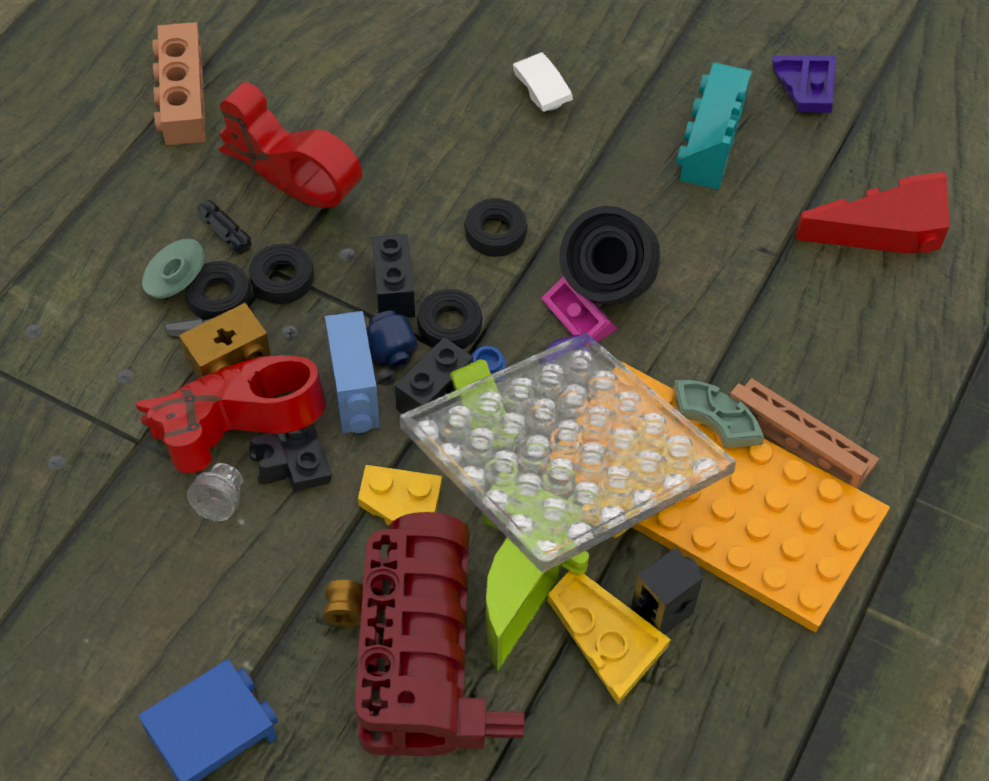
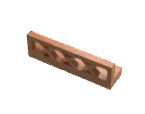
[729,378,879,489]

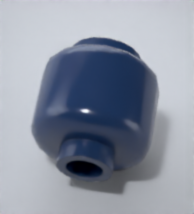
[366,311,418,368]

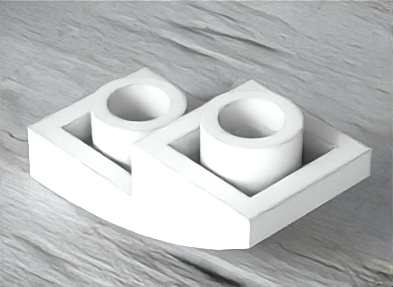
[513,52,573,112]

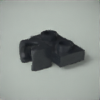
[249,423,332,491]

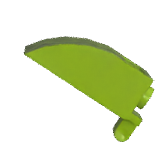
[485,518,589,673]

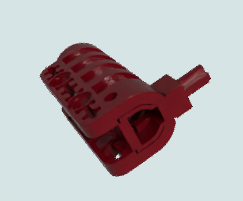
[355,512,524,756]

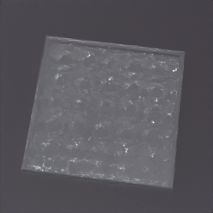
[400,333,736,573]

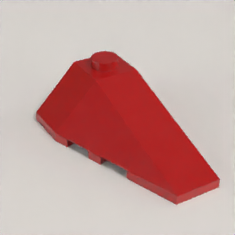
[795,172,949,254]

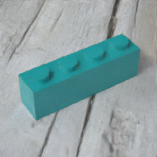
[676,62,752,190]

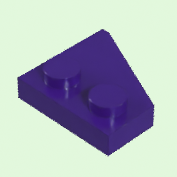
[772,55,836,113]

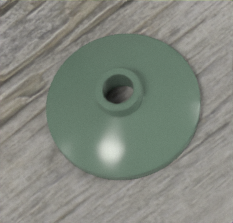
[142,239,205,299]

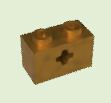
[179,303,270,378]

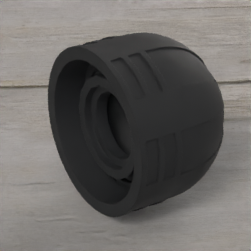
[559,206,660,305]

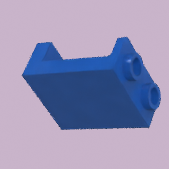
[138,659,278,781]

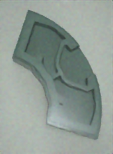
[673,380,764,448]

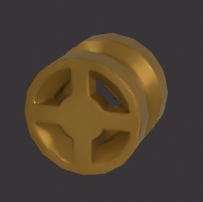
[323,580,363,627]

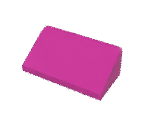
[541,276,617,345]

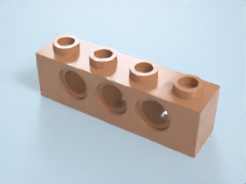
[152,22,206,145]

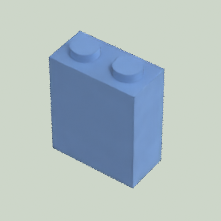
[325,311,380,433]

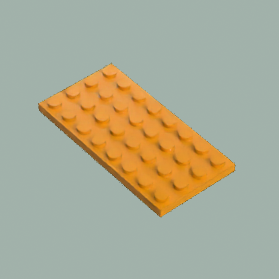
[542,362,890,633]

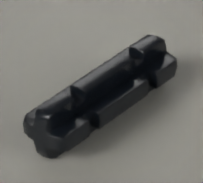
[197,200,252,254]

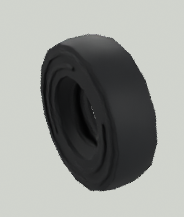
[464,198,527,257]
[249,243,314,304]
[185,261,251,320]
[417,289,483,349]

